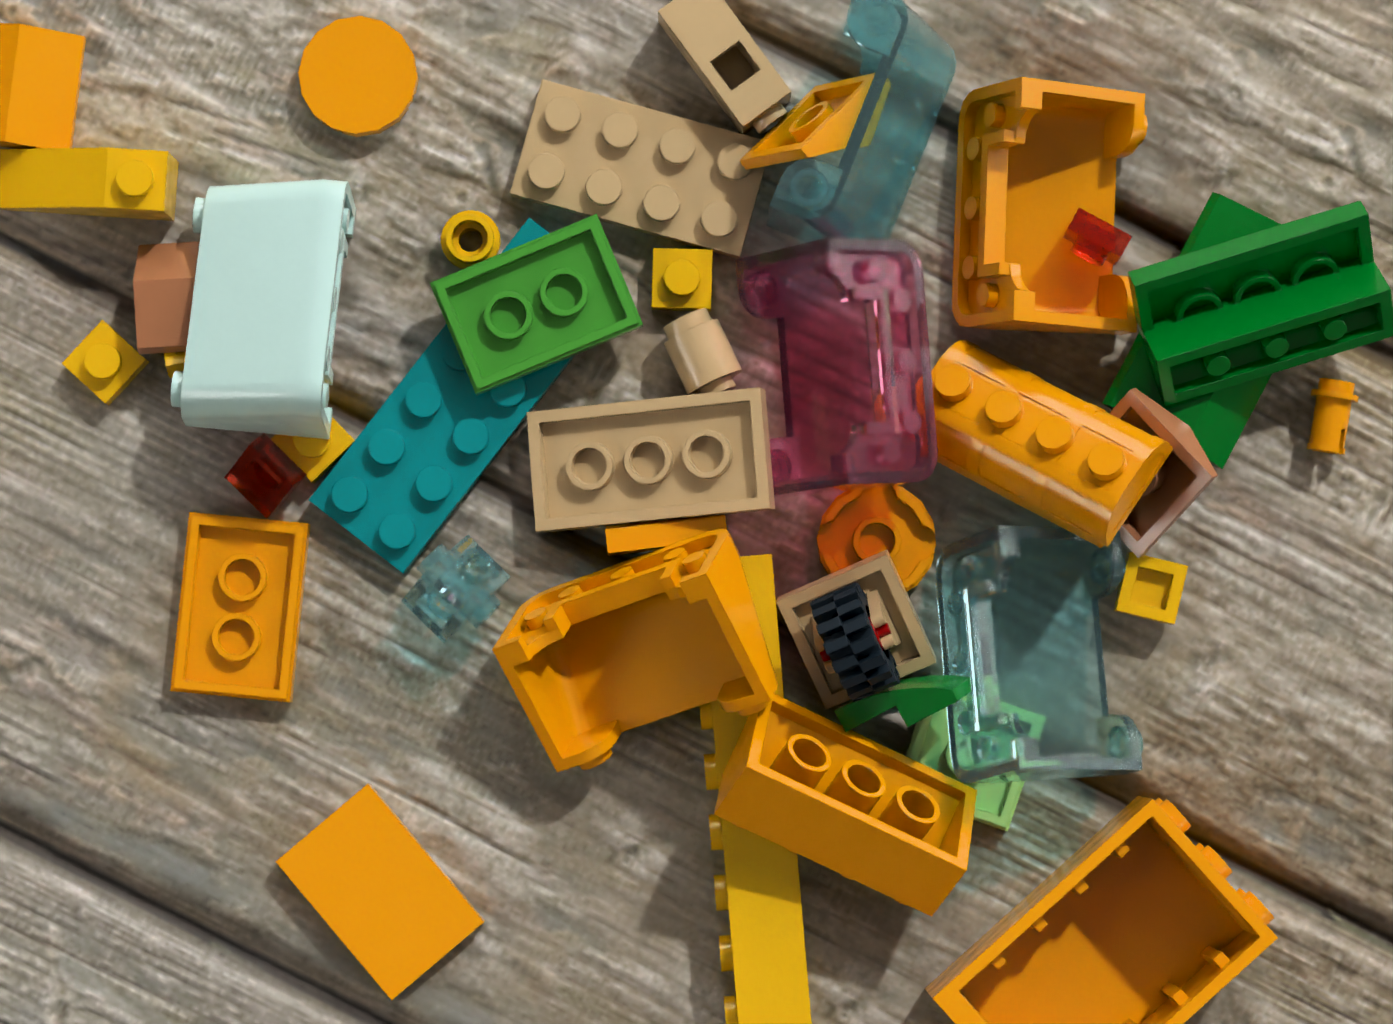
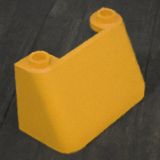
[952,77,1148,335]
[492,528,778,773]

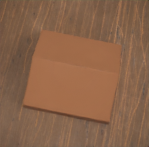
[133,241,200,355]
[1109,388,1218,558]

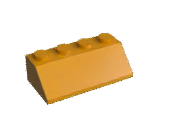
[714,693,977,917]

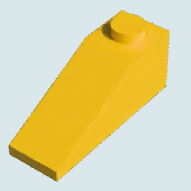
[0,147,179,221]

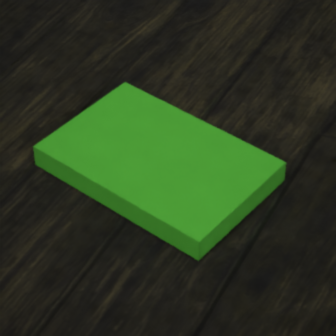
[430,214,643,396]

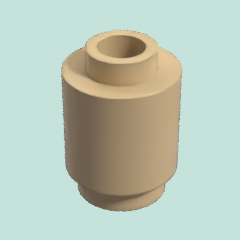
[663,308,742,395]

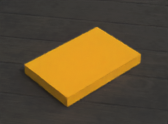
[170,512,311,703]
[276,783,485,1001]

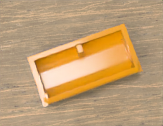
[904,340,1173,548]

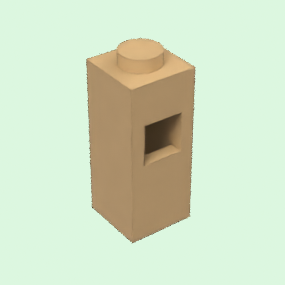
[658,0,792,135]

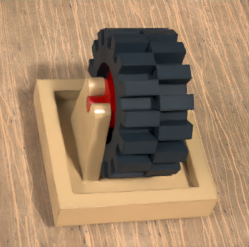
[776,550,936,710]

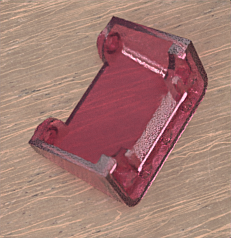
[735,238,938,498]

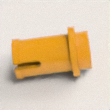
[1306,378,1359,455]

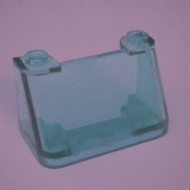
[767,0,956,261]
[935,525,1143,783]

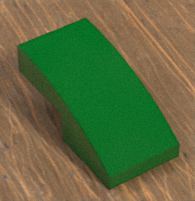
[834,675,976,732]

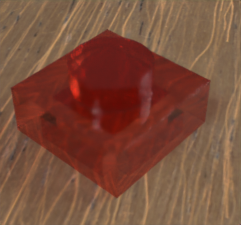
[1063,208,1132,267]
[224,433,307,519]

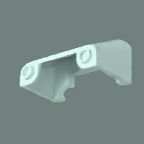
[170,179,356,439]

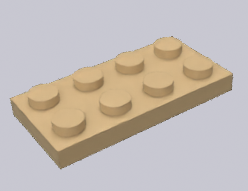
[510,79,766,259]
[526,387,775,533]

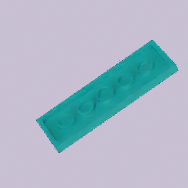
[309,217,575,574]

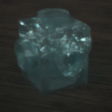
[401,535,511,643]

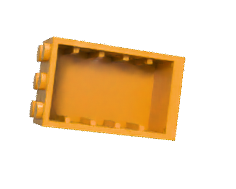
[925,796,1278,1024]

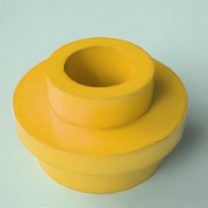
[441,210,501,269]

